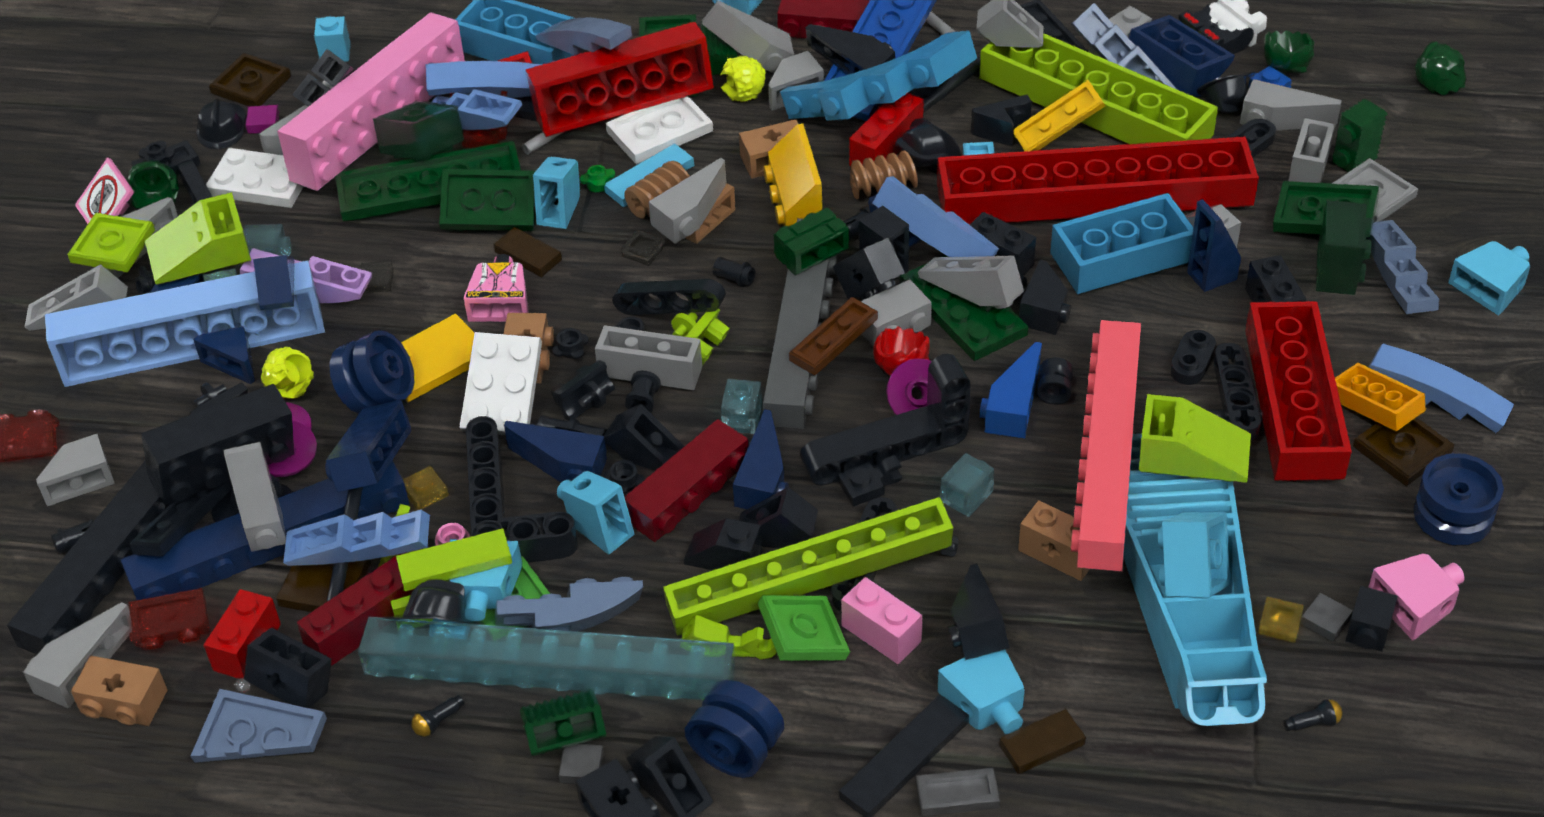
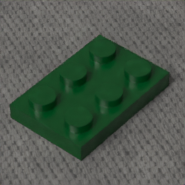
[439,169,535,231]
[1273,181,1379,237]

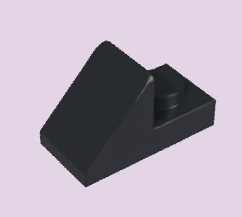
[971,95,1032,146]

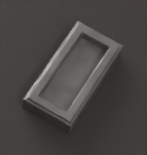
[916,768,1000,816]

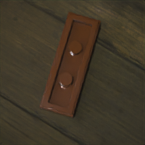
[789,297,878,376]

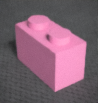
[841,577,922,664]

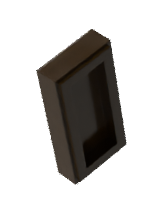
[494,227,562,277]
[999,709,1086,774]

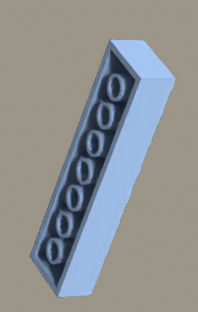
[45,261,325,387]

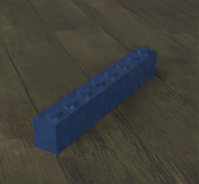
[120,460,410,611]

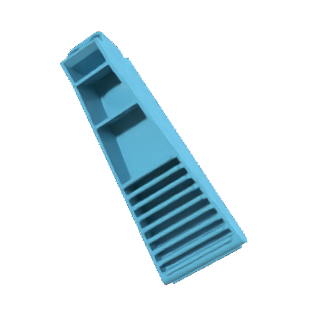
[1088,433,1267,726]

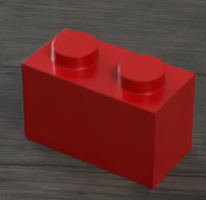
[204,589,281,680]

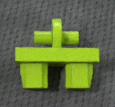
[671,308,730,366]

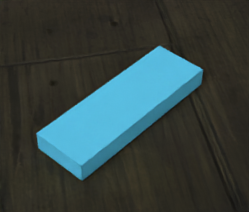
[604,143,694,207]

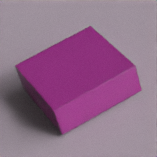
[246,105,279,134]

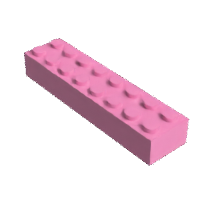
[277,12,465,191]

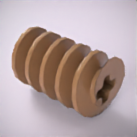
[850,151,918,199]
[624,161,690,219]

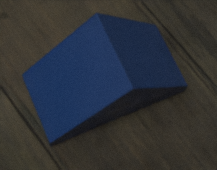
[253,255,295,310]
[193,326,255,384]

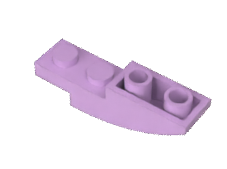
[240,248,372,303]

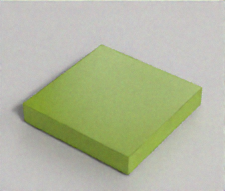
[67,213,155,272]

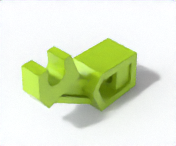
[680,615,777,662]

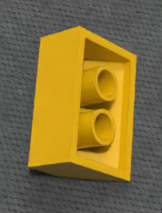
[764,124,822,226]

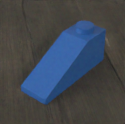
[980,342,1042,438]

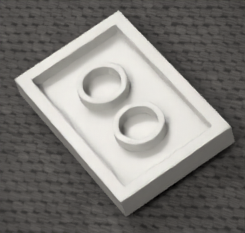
[606,96,713,164]
[206,148,304,208]
[459,332,542,435]

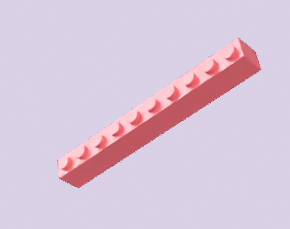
[1071,320,1141,571]

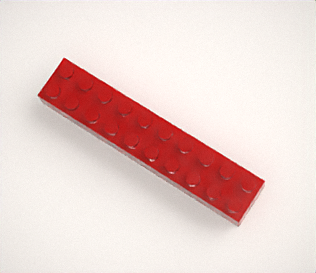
[937,136,1259,225]

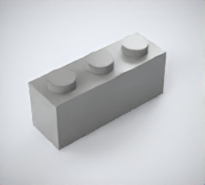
[595,325,702,390]

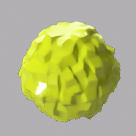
[721,56,766,102]
[261,347,314,399]

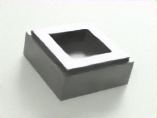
[1300,593,1353,642]
[559,744,604,784]

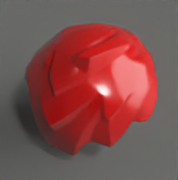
[873,326,930,376]

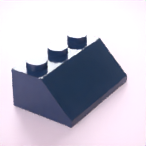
[1129,15,1235,97]

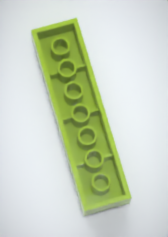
[979,33,1218,144]

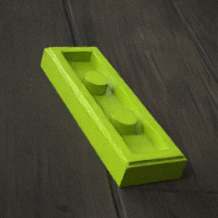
[396,528,512,591]

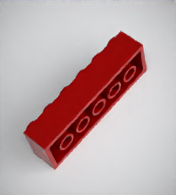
[525,21,714,137]
[1245,301,1352,481]

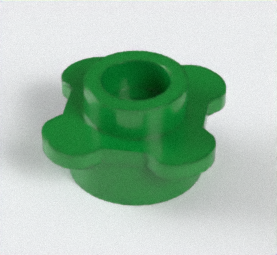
[579,165,616,192]

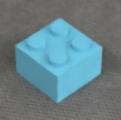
[1158,512,1229,597]

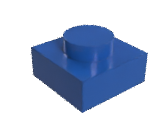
[1248,66,1292,88]

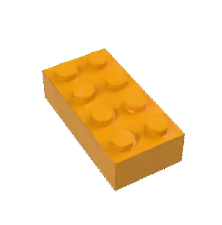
[1335,363,1426,431]

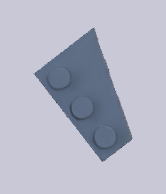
[190,689,327,763]

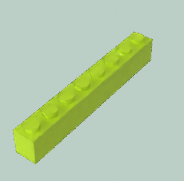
[663,497,953,636]

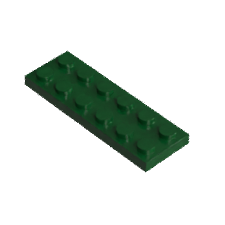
[335,141,521,221]

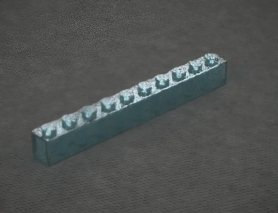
[358,617,735,700]

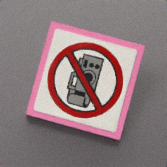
[75,157,134,224]

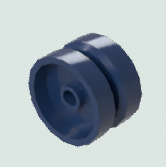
[329,330,415,414]
[1413,454,1504,545]
[684,679,784,778]

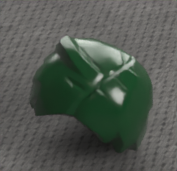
[1264,31,1314,73]
[1415,41,1466,95]
[126,160,179,209]

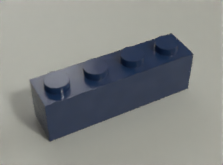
[325,400,412,492]

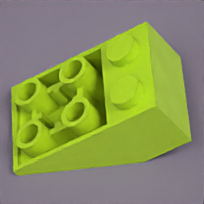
[145,192,251,285]
[1139,394,1251,483]

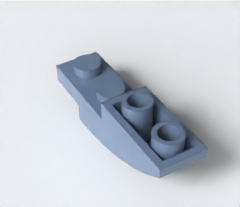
[495,577,643,639]

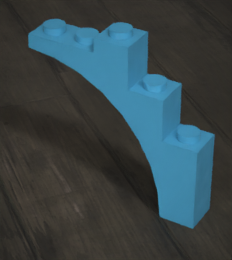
[780,31,977,121]

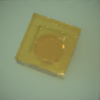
[403,466,449,510]
[1258,596,1304,643]

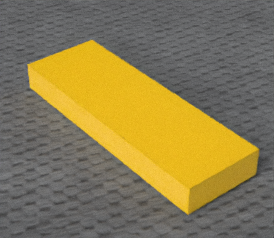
[1013,80,1105,151]

